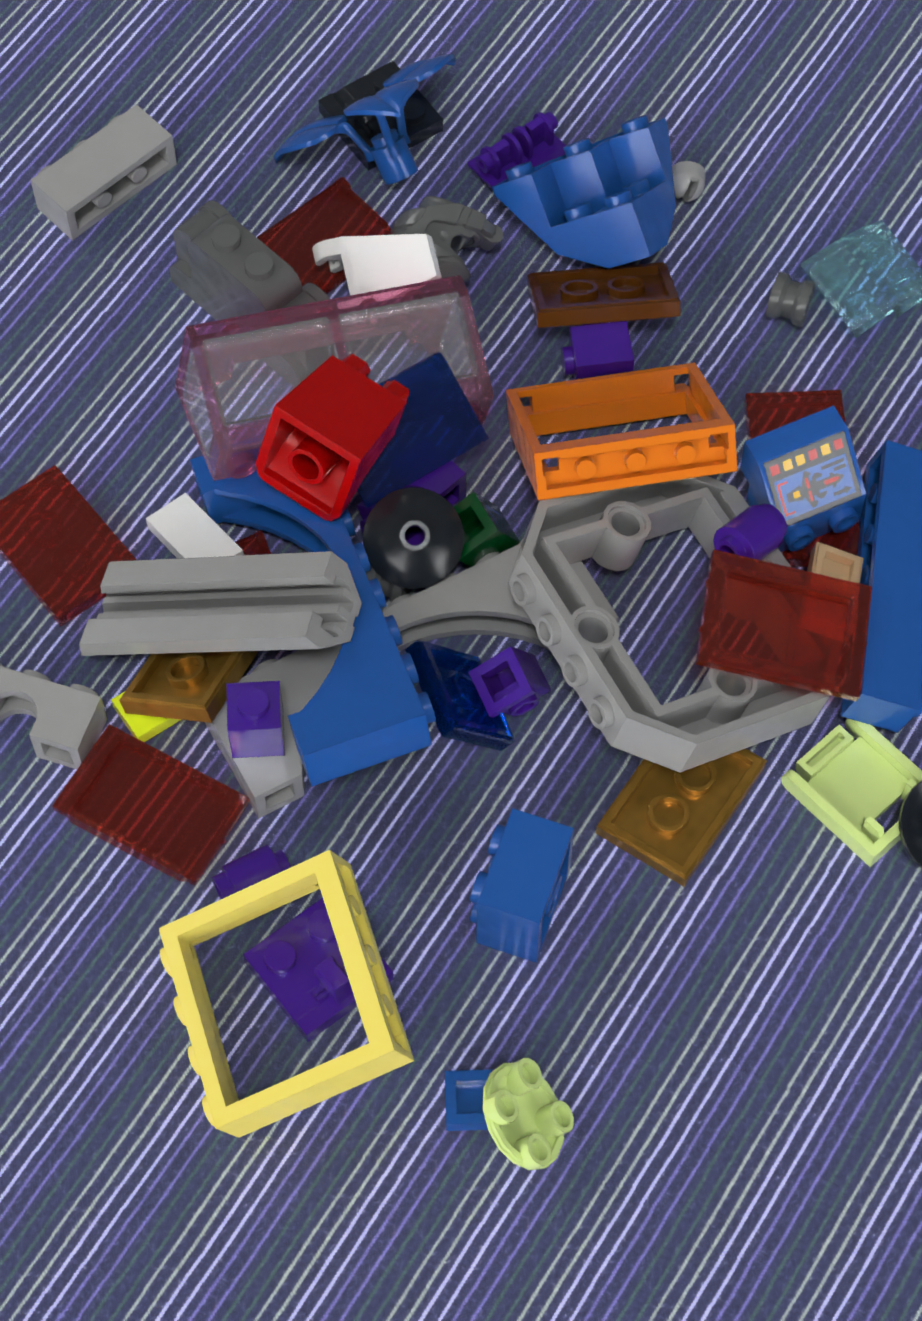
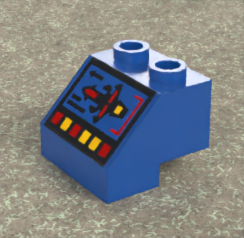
[740,405,866,552]

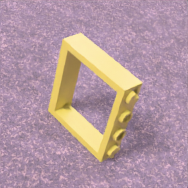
[159,850,414,1138]

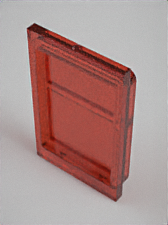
[52,724,250,886]

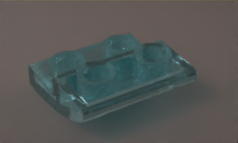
[800,220,922,339]

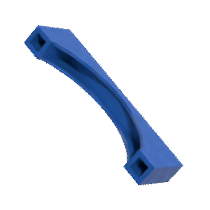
[190,435,436,787]

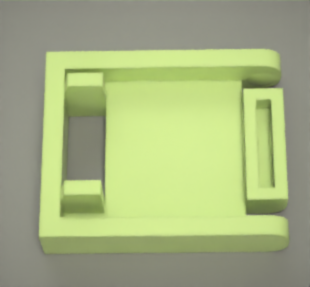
[781,718,922,867]

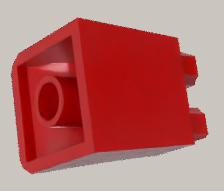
[255,354,410,521]

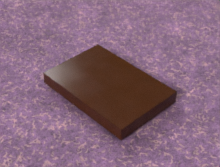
[527,262,681,328]

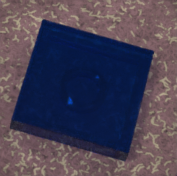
[405,640,515,751]

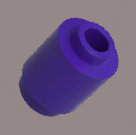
[713,503,787,572]
[211,844,291,899]

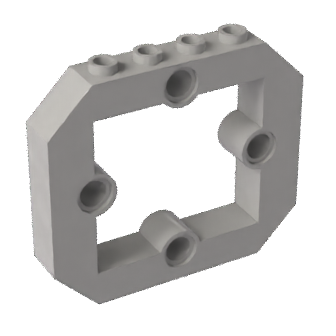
[508,476,842,773]

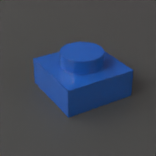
[445,1069,494,1131]

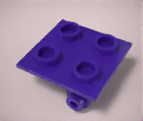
[467,112,566,190]

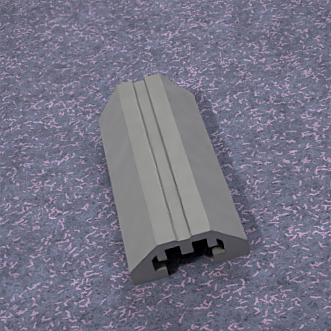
[79,551,362,656]

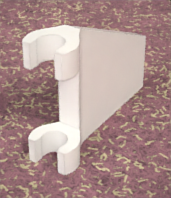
[312,234,442,337]

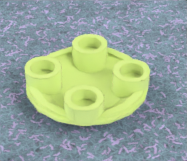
[483,1058,574,1170]

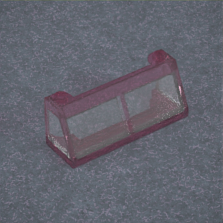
[175,275,494,481]

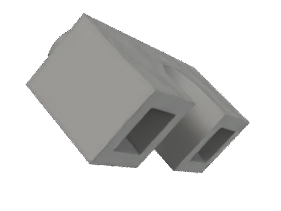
[0,663,107,772]

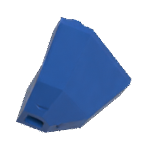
[492,115,676,268]

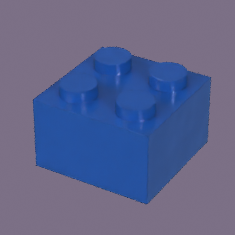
[470,808,574,963]

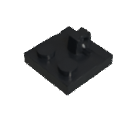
[318,61,443,171]

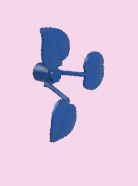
[273,54,456,185]

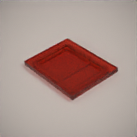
[696,549,872,702]

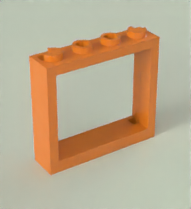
[506,362,738,501]

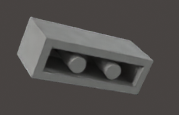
[31,104,177,241]

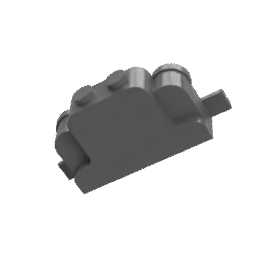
[169,200,351,388]

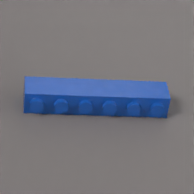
[841,440,922,733]

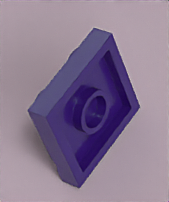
[243,898,394,1042]

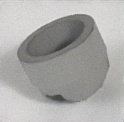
[672,161,705,202]

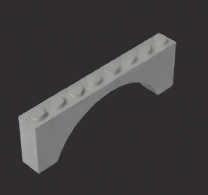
[205,539,619,819]

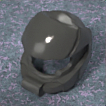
[391,196,503,294]

